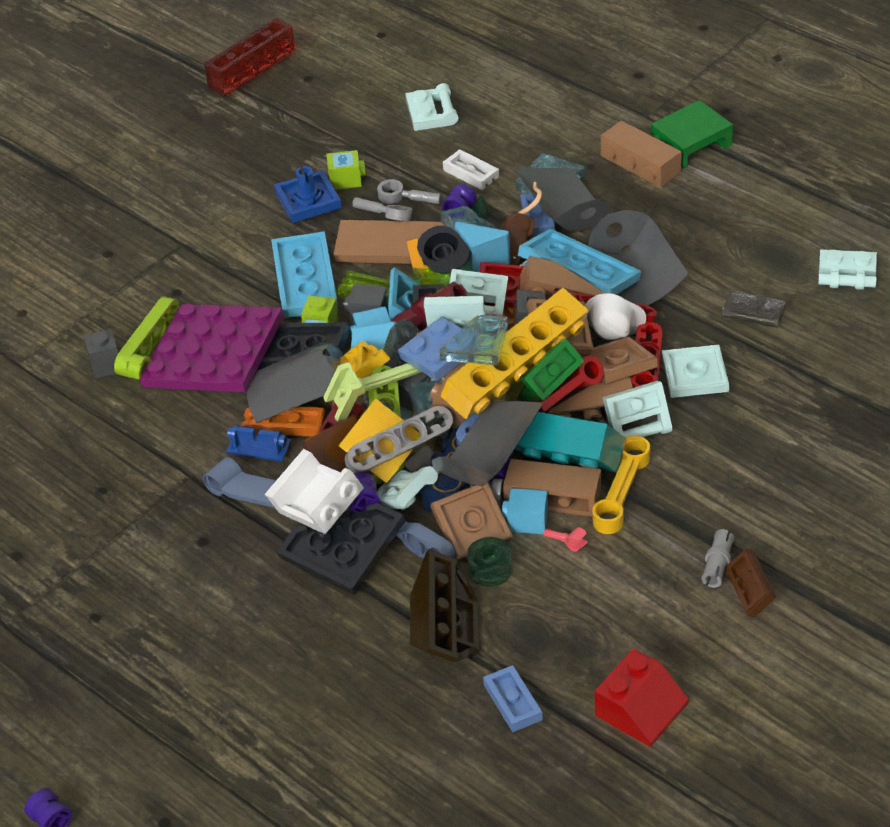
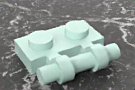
[818,249,877,290]

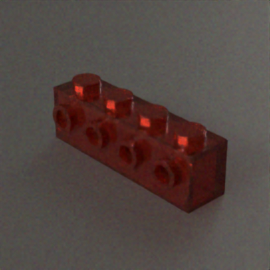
[204,18,296,97]

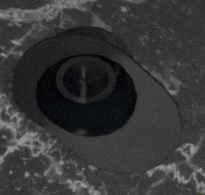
[417,226,470,274]

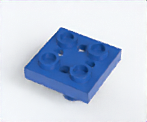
[274,166,342,223]

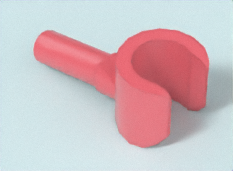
[543,527,588,552]

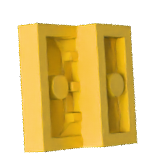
[339,398,420,483]

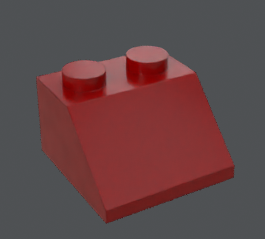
[595,648,689,747]

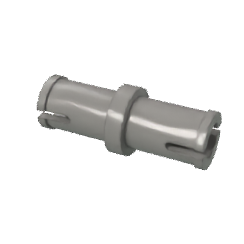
[701,529,734,588]

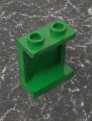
[651,100,733,169]
[509,338,585,401]

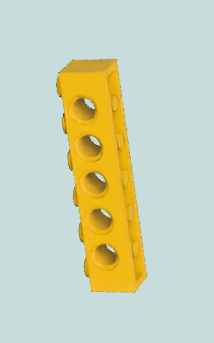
[440,288,589,420]

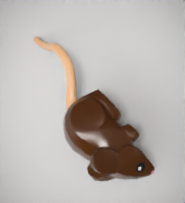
[501,182,542,265]

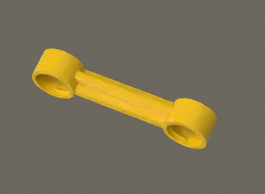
[592,436,650,534]

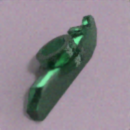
[470,195,489,227]

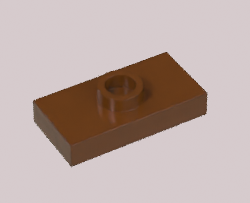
[725,548,776,617]

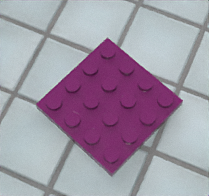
[139,304,284,392]

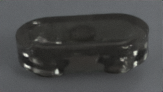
[384,320,419,368]

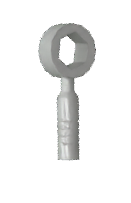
[377,179,442,204]
[353,197,413,221]

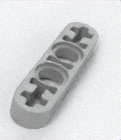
[345,406,453,473]

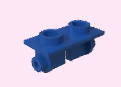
[226,425,292,462]

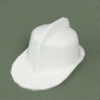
[585,293,647,340]

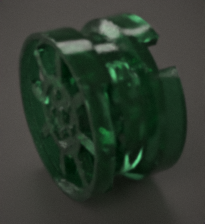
[467,537,512,587]

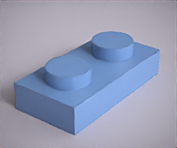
[520,193,555,236]
[483,665,543,733]

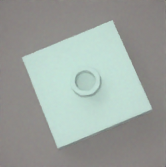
[424,296,488,340]
[662,345,729,398]

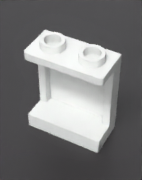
[265,449,364,534]

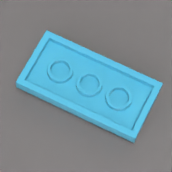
[518,228,641,295]
[271,231,338,318]

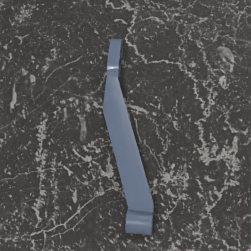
[203,457,456,559]

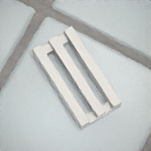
[442,149,499,190]

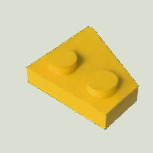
[340,341,390,379]

